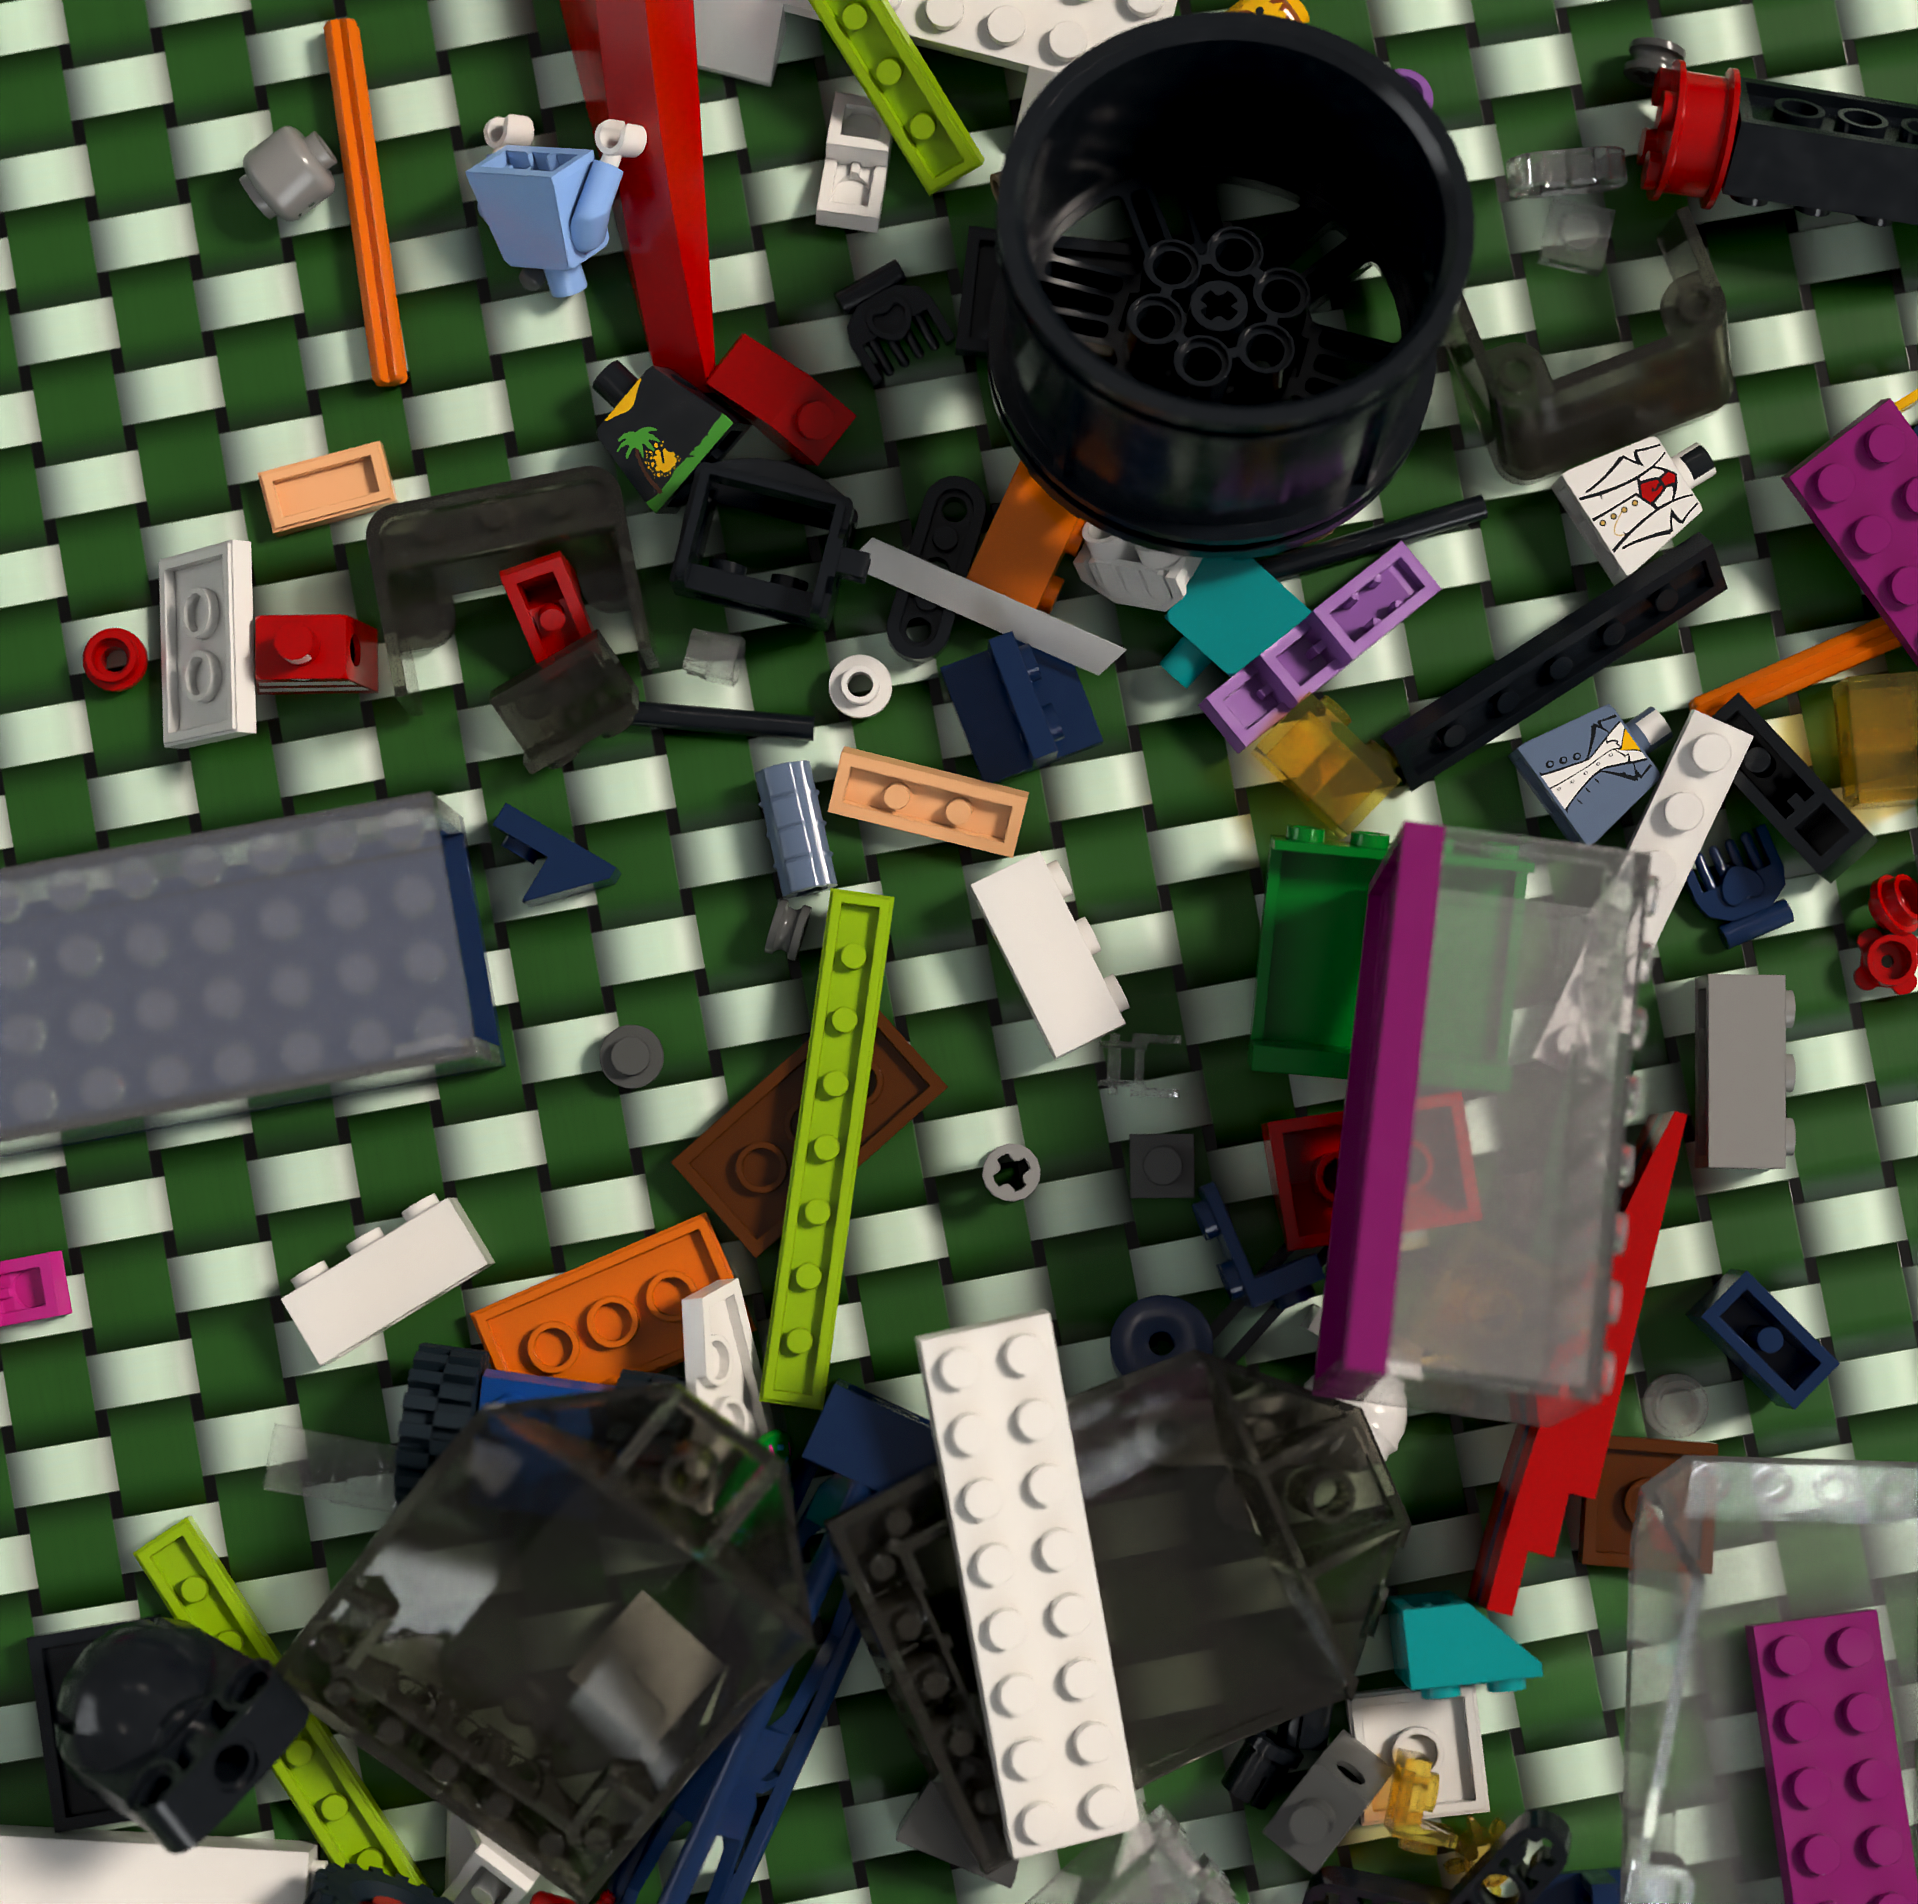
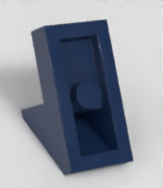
[493,803,622,907]

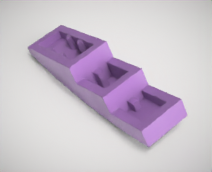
[1198,541,1441,754]

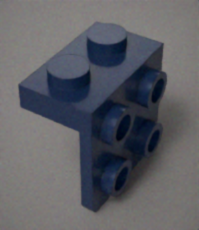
[1191,1181,1326,1310]

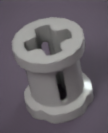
[982,1143,1041,1202]

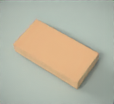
[257,441,399,537]

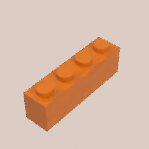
[966,460,1087,614]

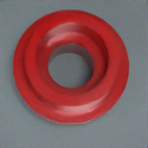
[82,628,148,692]
[1868,874,1918,936]

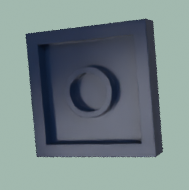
[940,631,1103,784]

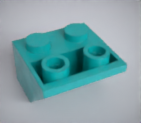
[1386,1590,1543,1699]

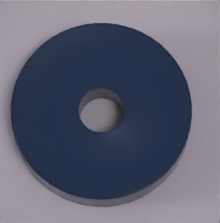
[1110,1295,1213,1401]

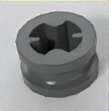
[1623,37,1686,88]
[764,898,812,961]

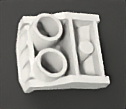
[1073,522,1203,612]

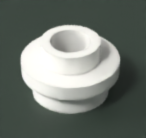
[829,655,892,719]

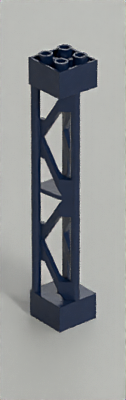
[605,1378,940,1904]

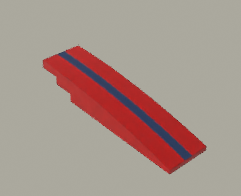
[1468,1111,1687,1616]

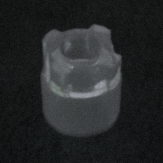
[683,628,746,687]

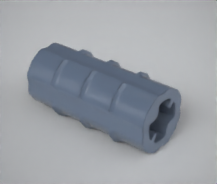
[755,760,838,898]

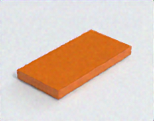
[470,1212,757,1386]

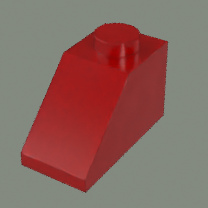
[704,333,856,466]

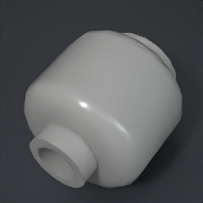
[239,125,337,222]

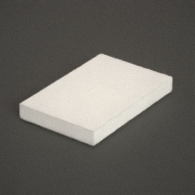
[159,539,256,749]

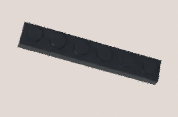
[1381,532,1728,792]

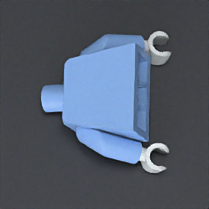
[465,114,647,298]

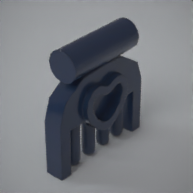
[1685,824,1794,950]

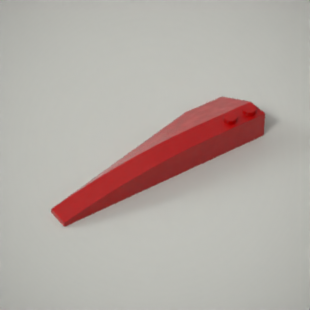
[559,0,716,394]

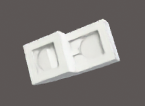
[816,92,893,233]

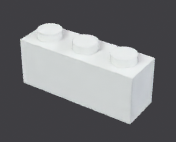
[970,851,1130,1060]
[281,1193,495,1366]

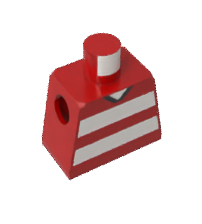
[255,614,378,695]

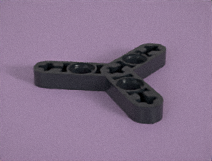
[1302,1809,1572,1904]

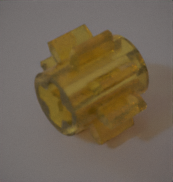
[1443,1815,1508,1897]

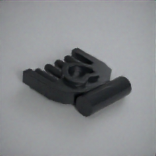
[834,259,955,387]

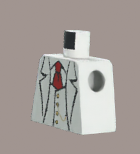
[1551,436,1716,586]

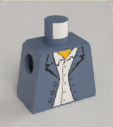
[1508,704,1673,854]

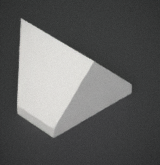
[441,1780,550,1904]

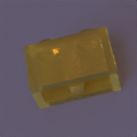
[1832,671,1918,810]
[1251,691,1402,841]

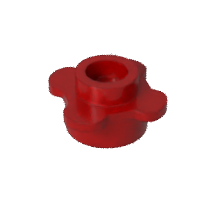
[1853,928,1918,995]

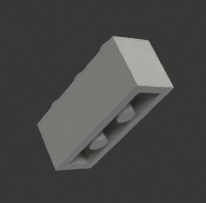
[1695,974,1796,1169]

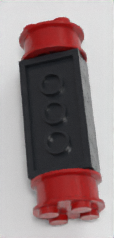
[1637,59,1918,227]

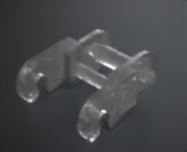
[1097,1033,1182,1098]

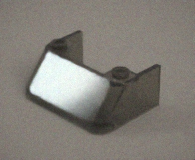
[1444,206,1734,486]
[366,466,660,717]

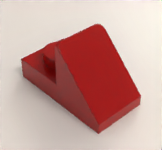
[499,551,604,682]

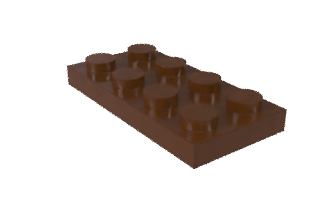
[671,1010,948,1258]

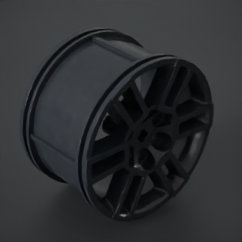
[986,11,1475,560]

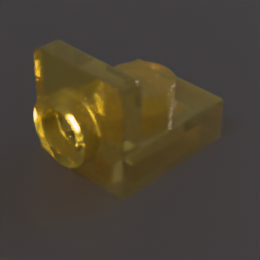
[1384,1748,1458,1855]

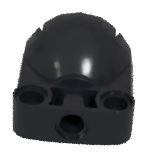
[55,1618,309,1854]

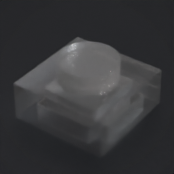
[1537,197,1615,277]

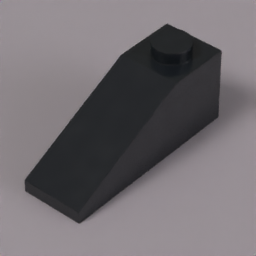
[1712,692,1879,884]

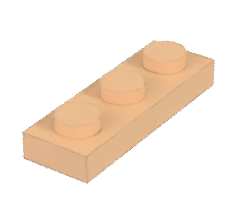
[828,746,1029,858]

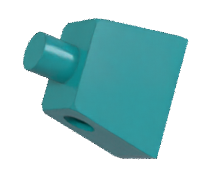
[1159,558,1312,689]

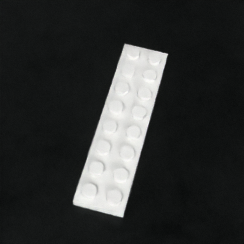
[915,1309,1141,1859]

